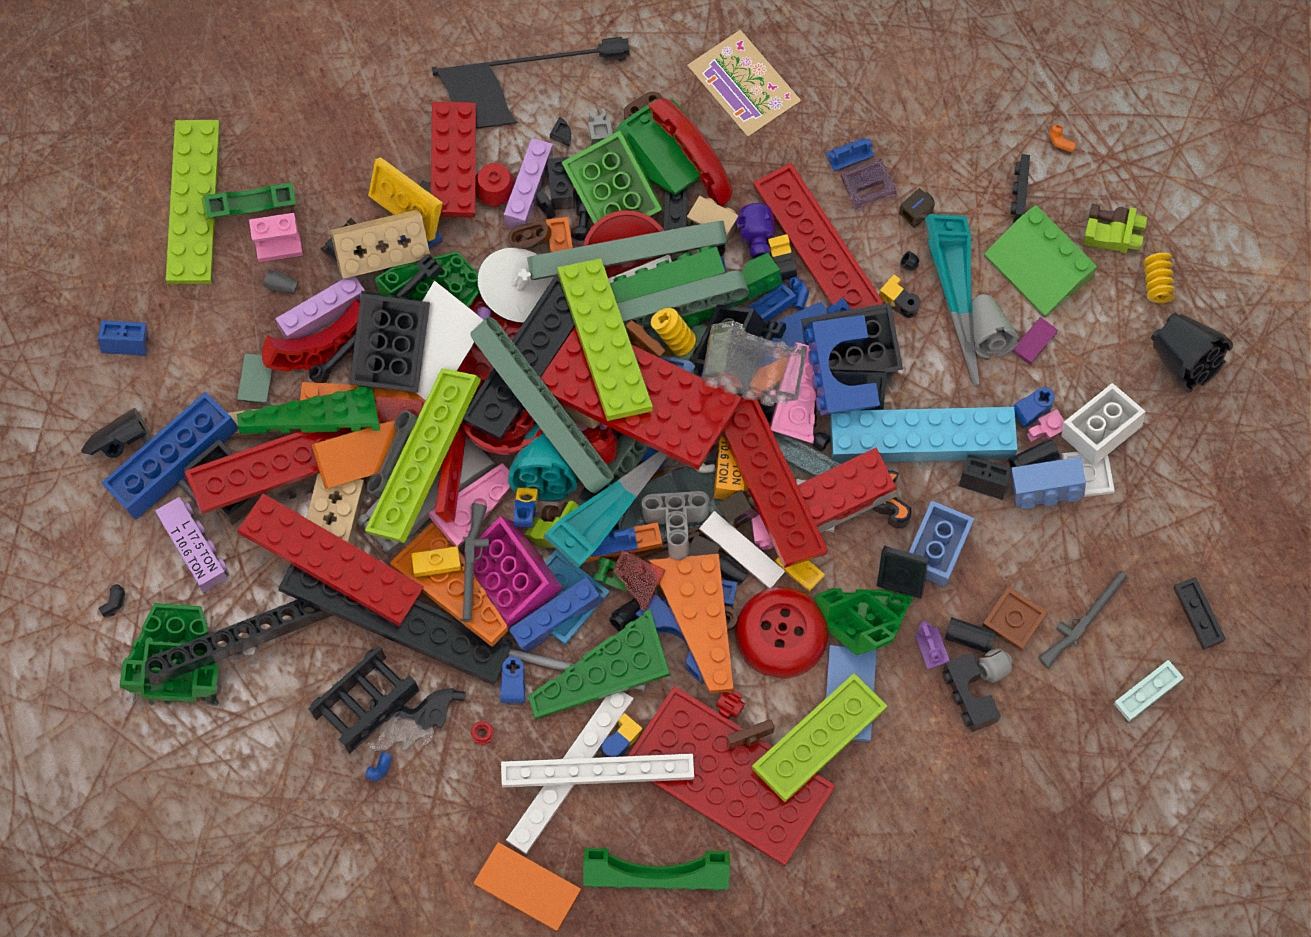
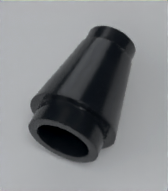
[719,554,748,584]
[609,598,643,631]

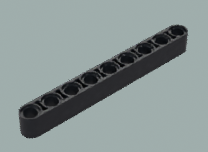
[145,599,333,685]

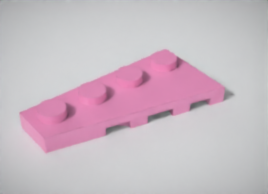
[770,342,816,443]
[429,463,511,548]

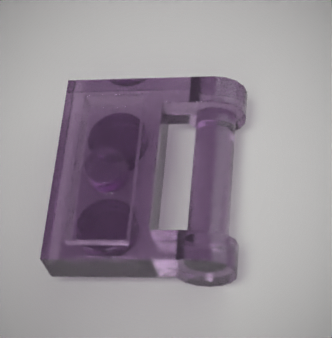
[840,158,897,210]

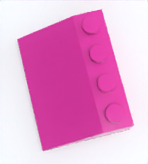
[462,516,563,628]

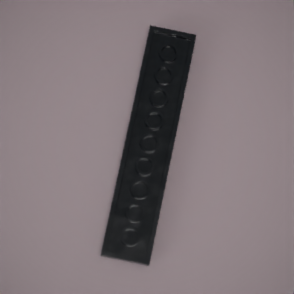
[278,564,513,686]

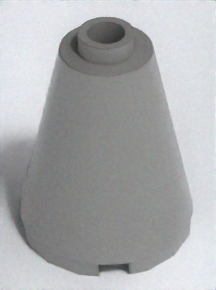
[972,294,1019,358]

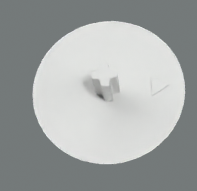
[478,248,554,322]

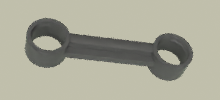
[367,410,418,499]

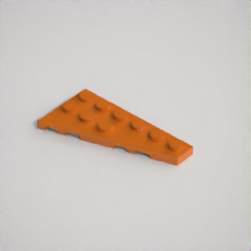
[390,522,508,647]
[649,554,733,693]

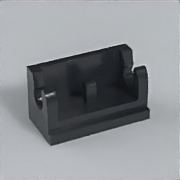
[959,455,1012,500]

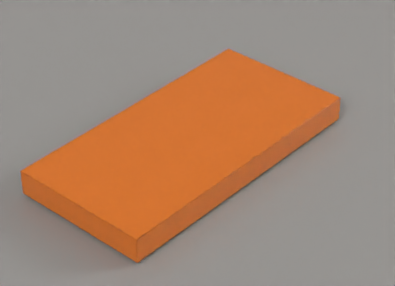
[312,420,397,489]
[473,842,581,932]

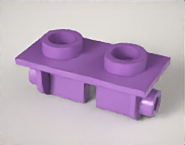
[915,621,950,669]

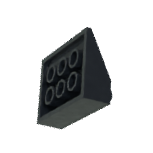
[349,290,430,393]
[801,302,903,373]

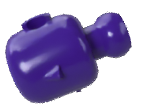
[737,203,775,259]

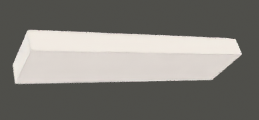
[699,511,785,589]

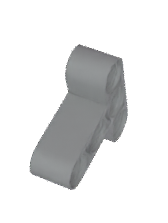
[642,491,709,560]

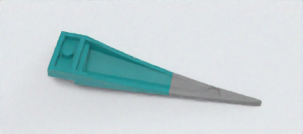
[925,214,979,387]
[544,451,668,568]

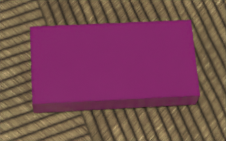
[1012,317,1058,365]

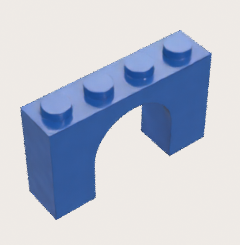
[804,315,880,416]

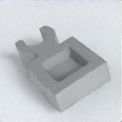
[588,108,613,145]

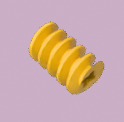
[1144,253,1176,304]
[651,308,696,357]

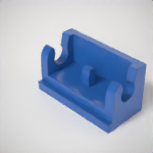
[98,320,149,356]

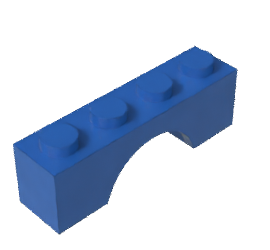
[509,577,604,652]
[636,595,704,684]

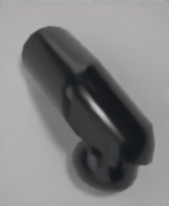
[98,584,125,617]

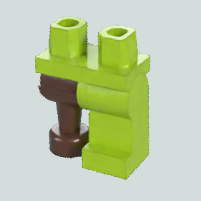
[1083,204,1147,253]
[525,501,579,548]

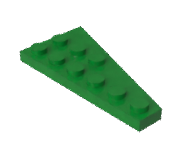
[237,386,380,434]
[529,608,671,720]

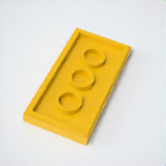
[368,157,443,241]

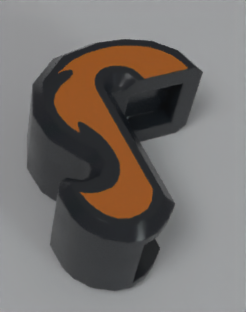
[872,470,912,529]

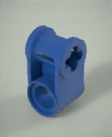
[1012,387,1055,428]
[500,656,525,703]

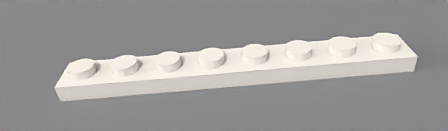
[506,692,633,855]
[501,754,694,788]

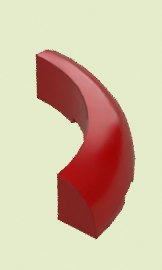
[648,98,733,207]
[262,299,360,372]

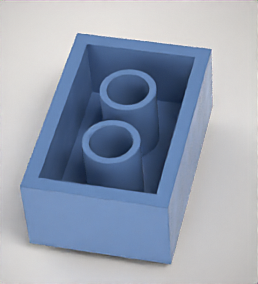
[1011,457,1086,509]
[909,500,975,588]

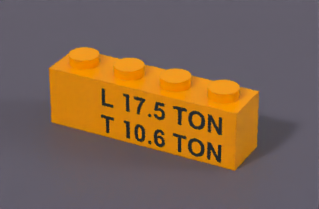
[713,434,748,500]

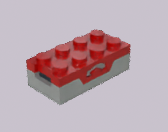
[798,447,899,533]

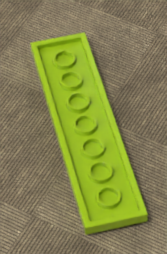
[166,120,220,284]
[557,258,653,421]
[365,368,481,544]

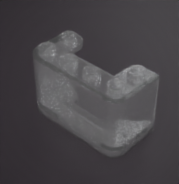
[701,321,807,406]

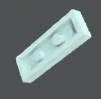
[1114,660,1184,722]

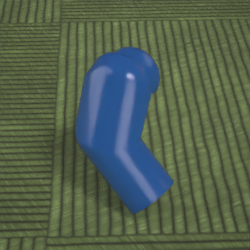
[788,277,809,311]
[365,752,392,782]

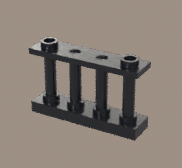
[308,645,420,754]

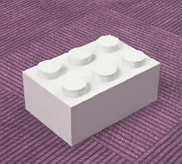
[1061,383,1146,465]

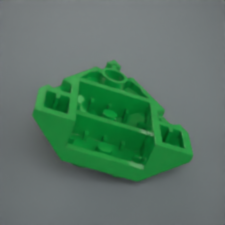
[814,588,914,655]

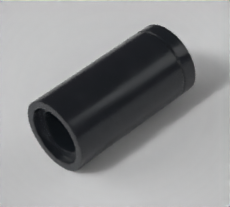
[1008,439,1060,468]
[944,617,996,653]

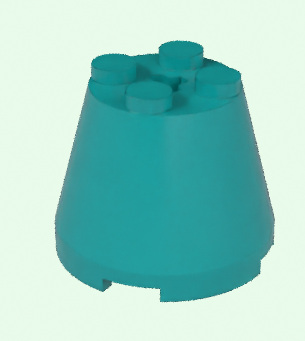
[508,424,578,502]

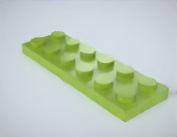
[752,673,887,802]

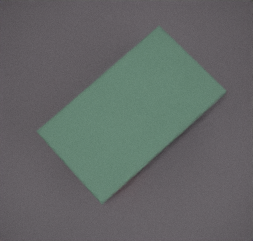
[237,353,272,403]

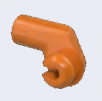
[1049,124,1076,153]

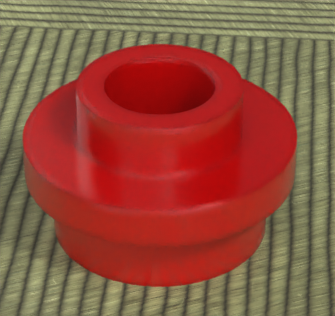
[470,721,494,745]

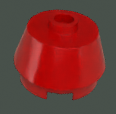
[475,163,516,207]
[582,426,617,464]

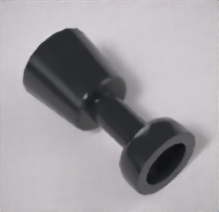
[571,194,591,241]

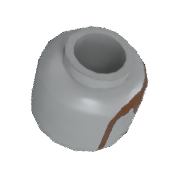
[977,648,1012,683]

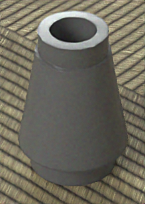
[263,269,298,294]

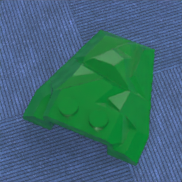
[119,603,218,702]

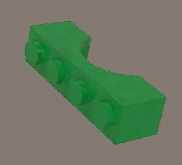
[201,182,296,220]

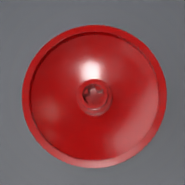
[583,211,672,279]

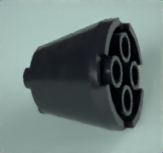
[1151,312,1233,393]

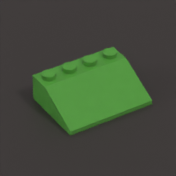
[562,130,664,224]
[984,205,1097,317]

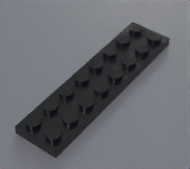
[462,275,575,442]

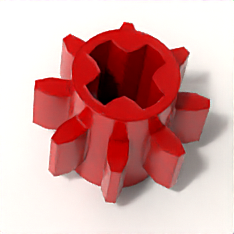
[716,689,745,719]

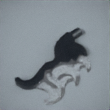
[367,688,466,752]

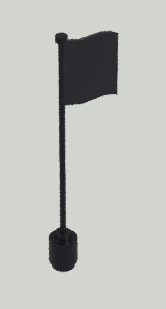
[432,37,630,128]

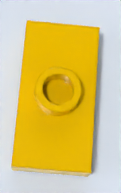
[411,546,461,577]
[775,557,825,593]

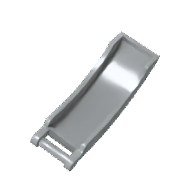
[357,435,496,555]

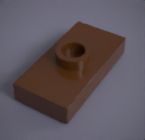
[726,719,775,750]

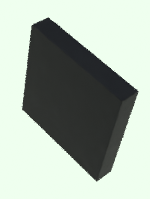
[877,546,929,599]

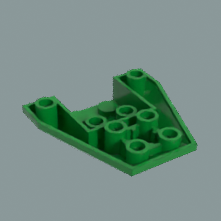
[613,99,700,195]
[375,251,480,308]

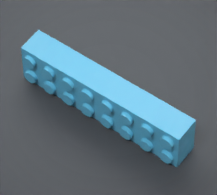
[829,407,1017,464]

